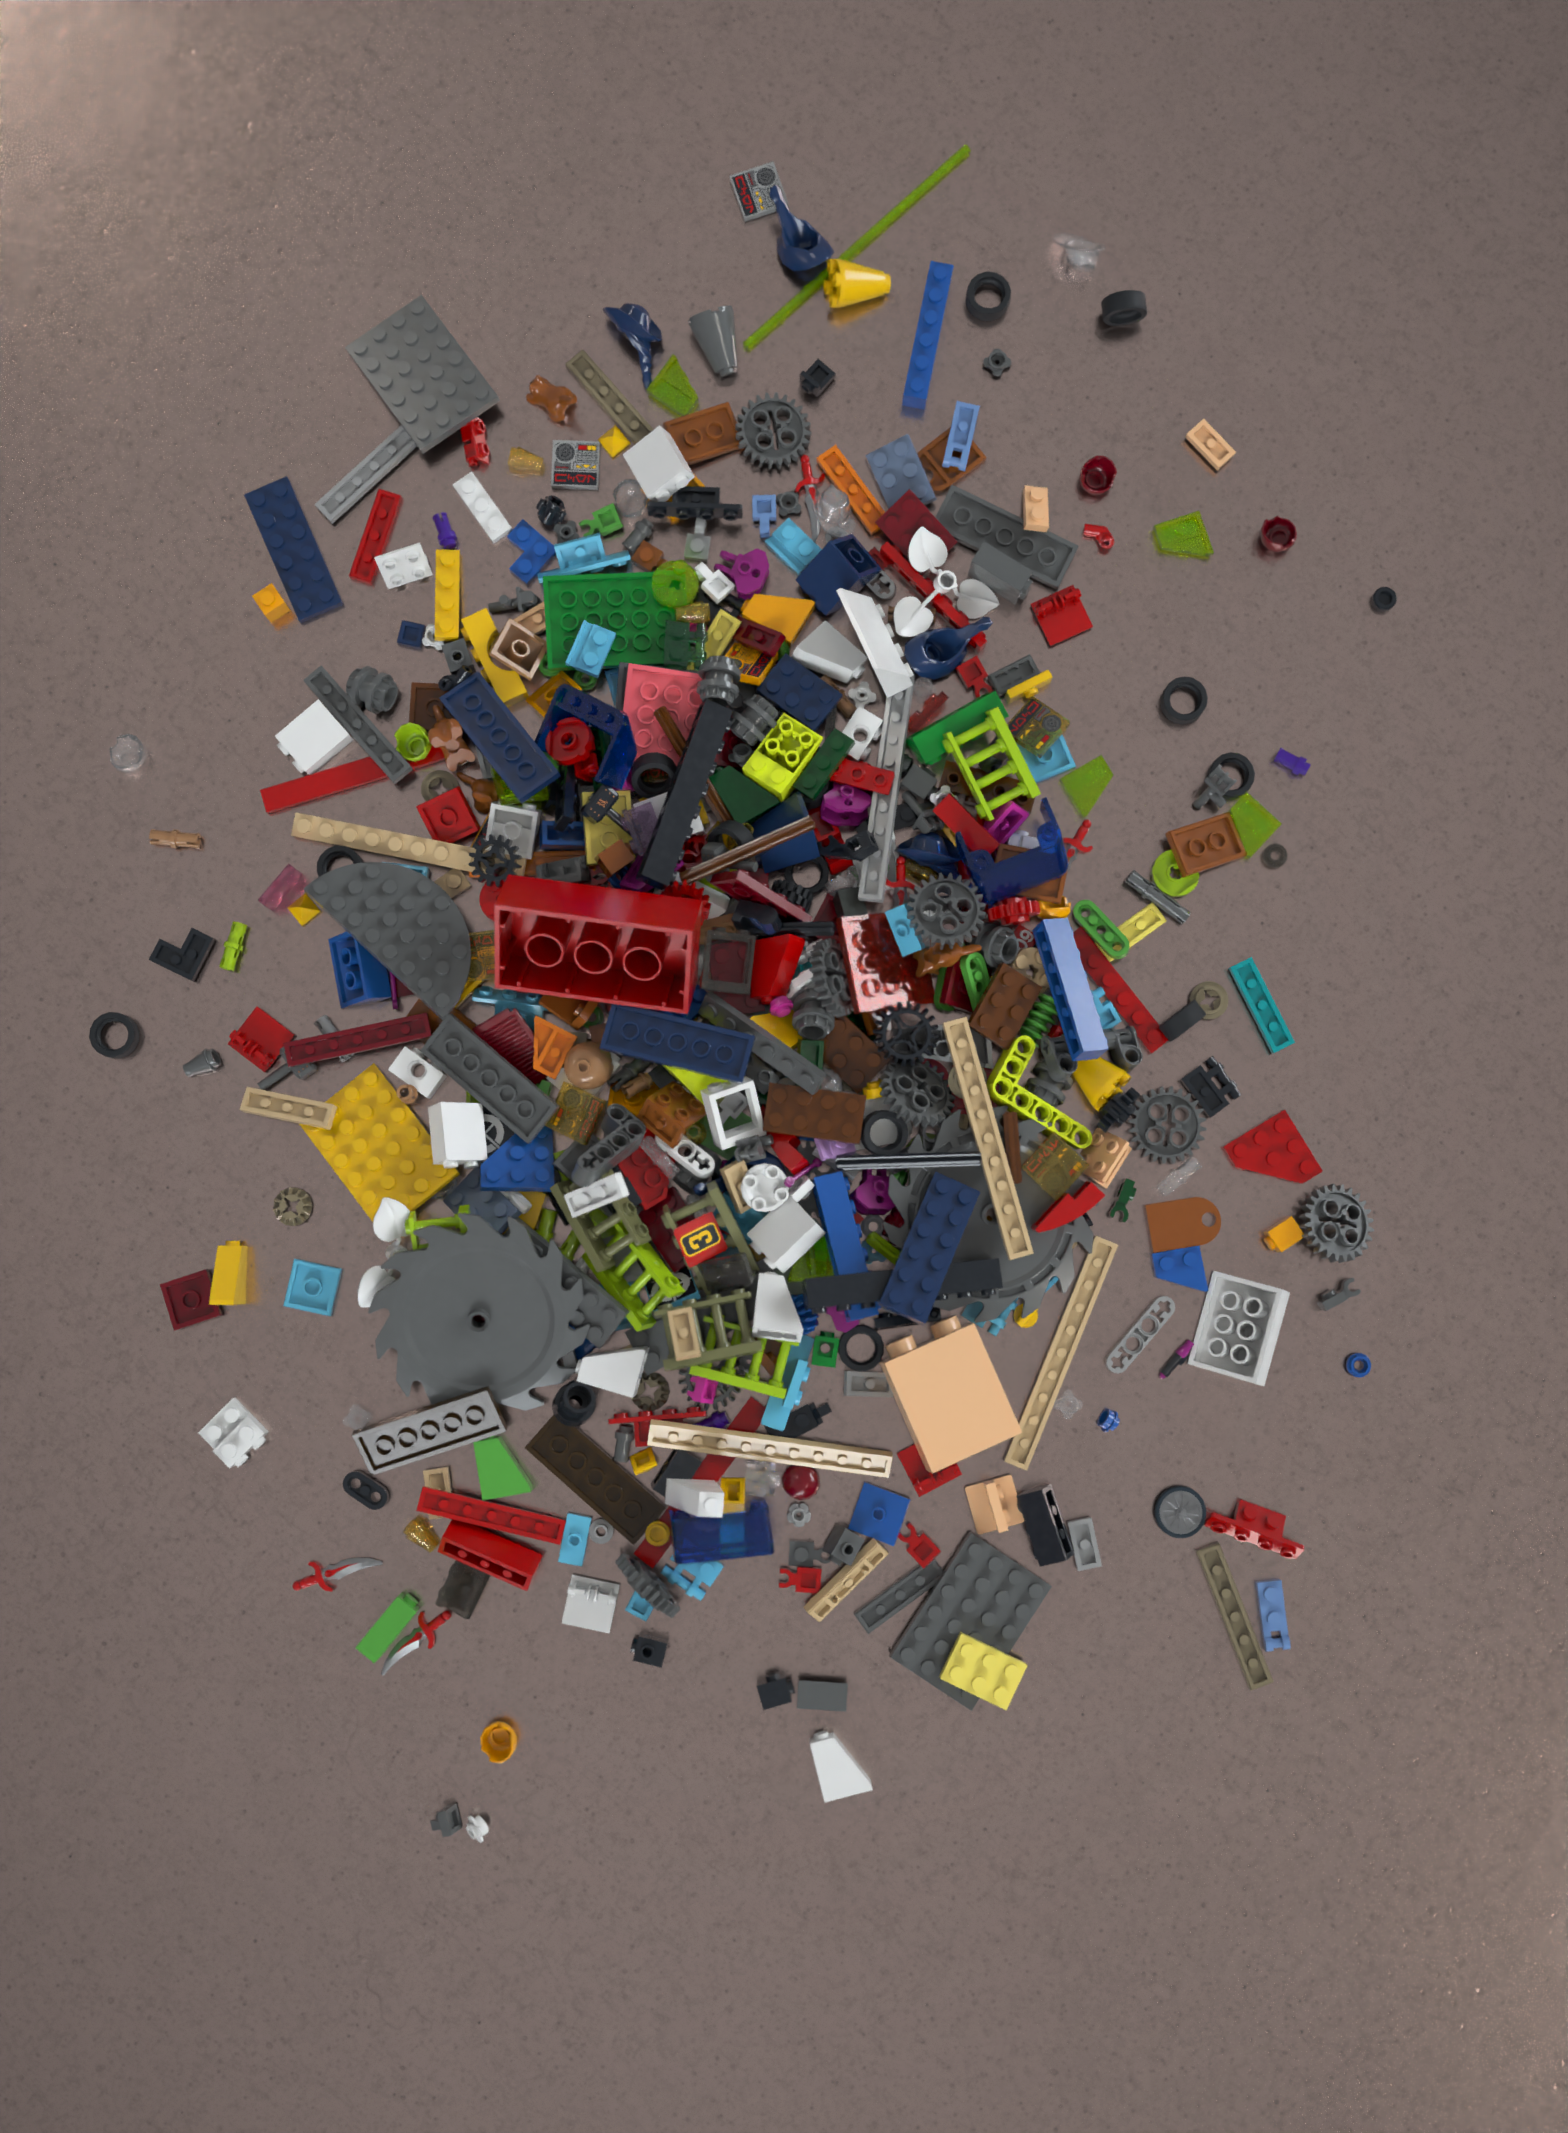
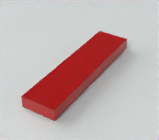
[349,489,402,585]

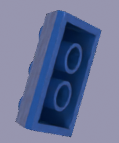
[328,931,392,1009]

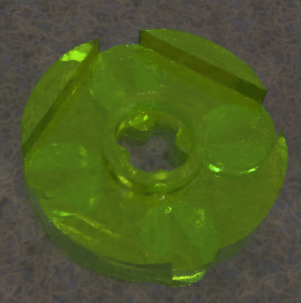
[652,560,699,609]

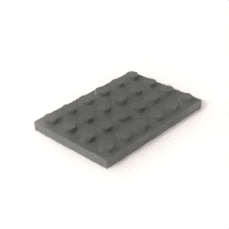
[345,295,500,454]
[889,1532,1052,1711]

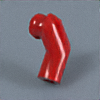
[1083,524,1114,549]

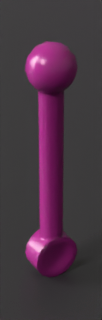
[390,972,398,1010]
[784,1158,822,1187]

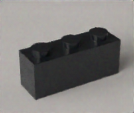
[1016,1484,1075,1567]

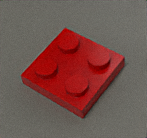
[416,786,481,843]

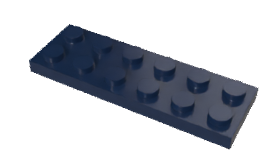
[244,476,344,623]
[439,671,560,804]
[600,1004,755,1084]
[878,1172,980,1326]

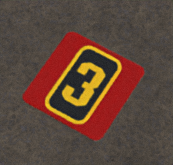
[673,1212,727,1267]

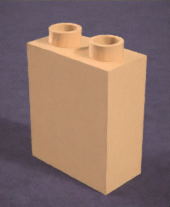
[879,1315,1022,1473]

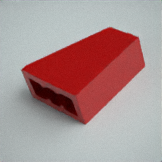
[751,934,805,1004]

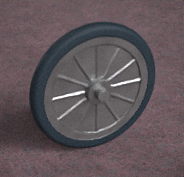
[1155,1486,1206,1538]

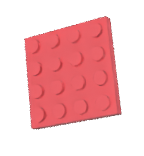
[616,663,703,767]

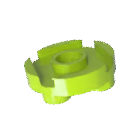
[1151,849,1199,898]

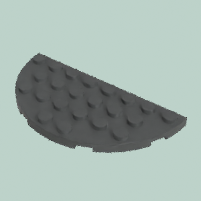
[303,862,471,1020]

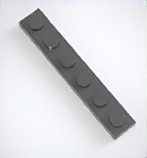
[303,665,413,784]
[698,991,827,1095]

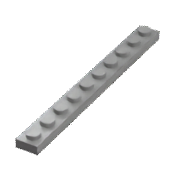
[858,673,915,903]

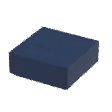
[397,620,426,650]

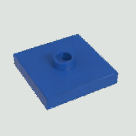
[848,1482,911,1546]

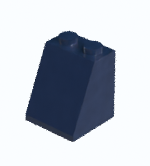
[796,534,882,616]
[750,791,820,874]

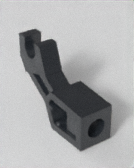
[817,830,879,862]

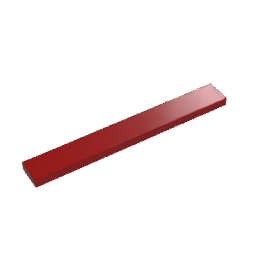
[260,746,445,814]
[634,1396,766,1568]

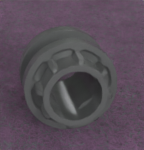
[696,656,741,707]
[346,666,398,714]
[730,694,778,746]
[967,922,1019,968]
[792,988,835,1040]
[1025,1059,1074,1108]
[672,1144,722,1196]

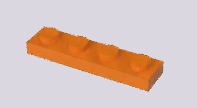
[816,445,885,535]

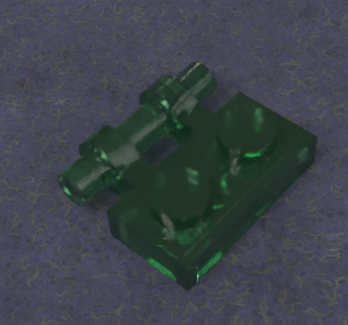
[663,620,708,671]

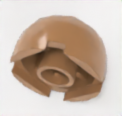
[564,1041,613,1089]

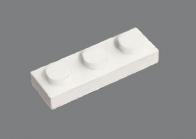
[453,472,512,544]
[564,1172,630,1218]

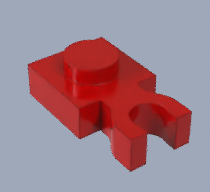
[955,655,993,699]
[898,1522,942,1569]
[779,1566,822,1594]

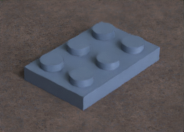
[866,434,937,509]
[443,1167,522,1234]

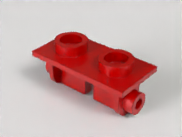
[461,417,490,467]
[570,735,599,783]

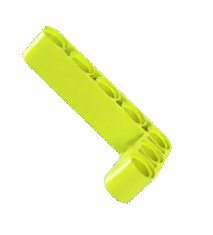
[986,1035,1092,1150]

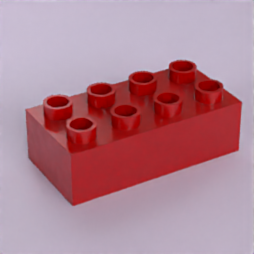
[494,874,702,1014]

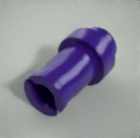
[432,512,457,550]
[1273,748,1311,776]
[692,1411,730,1429]

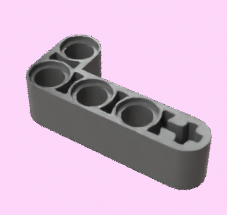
[571,1104,646,1187]

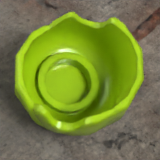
[394,723,432,762]

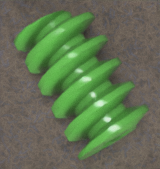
[1018,993,1058,1048]

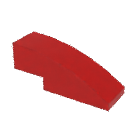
[807,806,854,875]
[760,1105,810,1175]
[1030,1181,1106,1233]

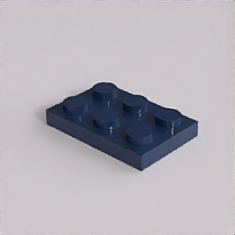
[757,653,843,732]

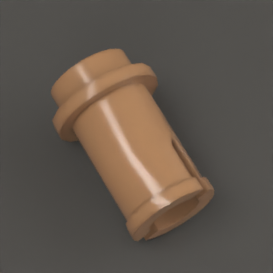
[621,1072,653,1099]

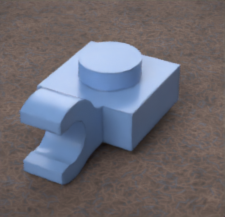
[752,495,776,539]

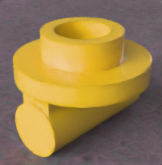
[1013,1304,1038,1328]

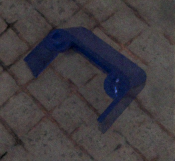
[534,684,637,790]
[955,797,1069,904]
[668,1500,774,1564]

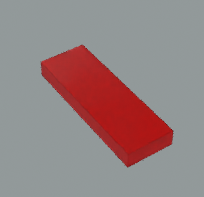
[932,793,1001,862]

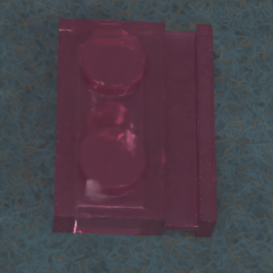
[258,864,303,911]

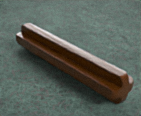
[1003,1112,1022,1184]

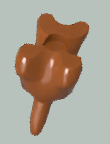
[526,375,577,422]
[428,705,476,771]
[457,772,521,814]
[913,940,982,978]

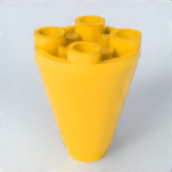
[823,259,891,308]
[1072,1057,1132,1112]

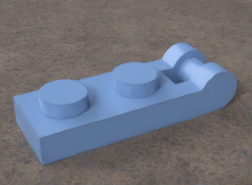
[942,401,980,471]
[1255,1579,1291,1652]

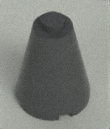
[688,306,738,377]

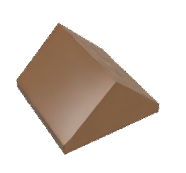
[489,618,547,681]

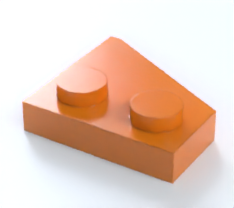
[533,1015,578,1080]

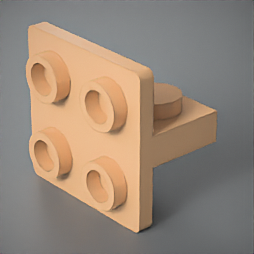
[1073,1128,1132,1189]
[965,1474,1024,1535]

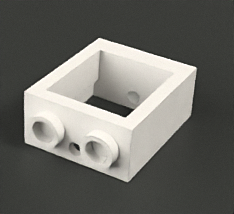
[701,1076,766,1150]

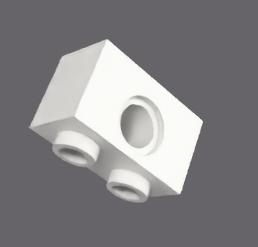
[842,706,883,762]
[388,1046,447,1099]

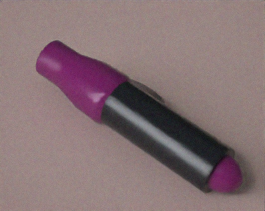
[1159,1339,1194,1379]

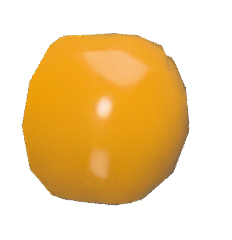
[1035,896,1071,920]
[480,1721,518,1763]

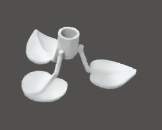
[893,527,999,637]
[358,1197,410,1308]

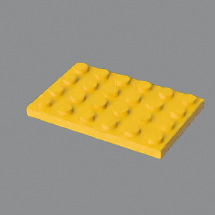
[299,1063,460,1222]

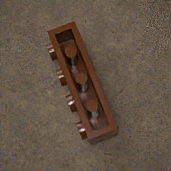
[937,760,1039,817]

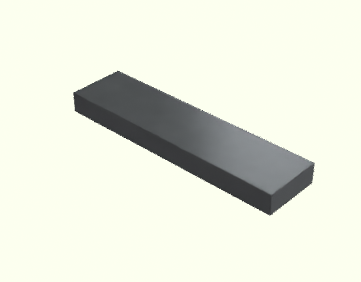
[854,1559,944,1634]

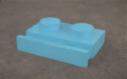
[765,517,822,576]
[566,620,616,678]

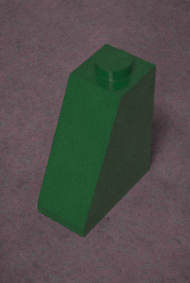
[709,765,780,827]

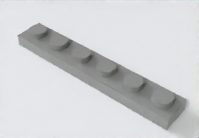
[315,425,417,524]

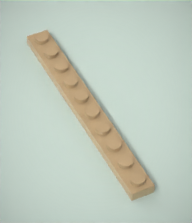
[291,812,527,876]
[942,1017,1034,1260]
[1003,1236,1118,1471]
[647,1419,893,1478]

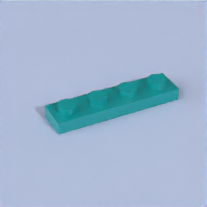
[1228,957,1295,1054]

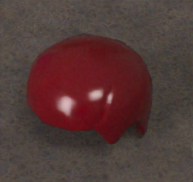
[1079,455,1117,495]
[1260,516,1297,552]
[782,1465,820,1500]

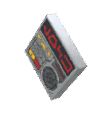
[730,162,788,222]
[551,440,600,490]

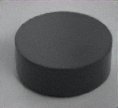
[1371,587,1397,612]

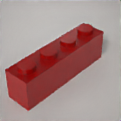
[437,1519,543,1591]

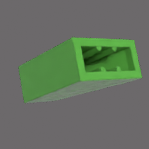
[473,1436,534,1500]
[356,1593,420,1664]

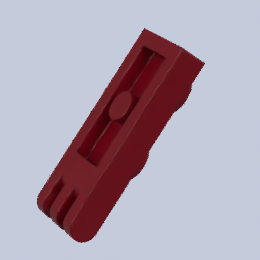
[731,616,786,657]

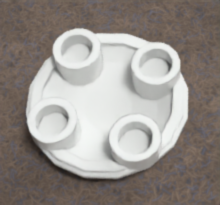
[741,1163,789,1212]

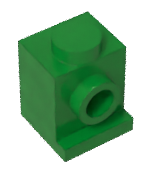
[811,1331,839,1368]

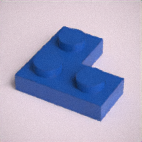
[507,519,556,586]

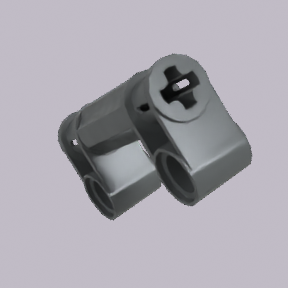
[1041,1025,1143,1082]

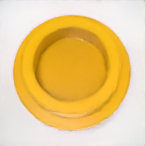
[645,1521,670,1546]

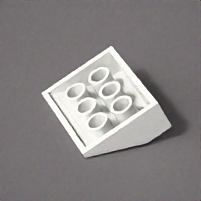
[836,588,913,698]
[1187,1271,1290,1386]

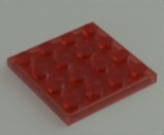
[836,913,935,1014]

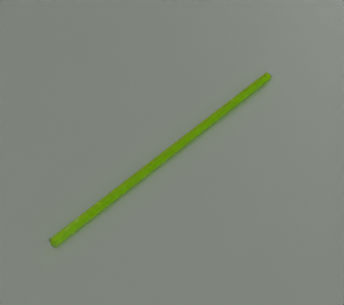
[743,144,971,350]

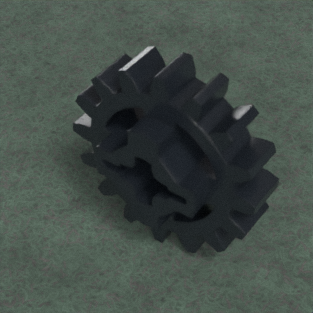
[469,834,522,887]
[1097,1087,1140,1133]

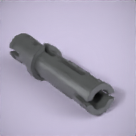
[1124,870,1191,925]

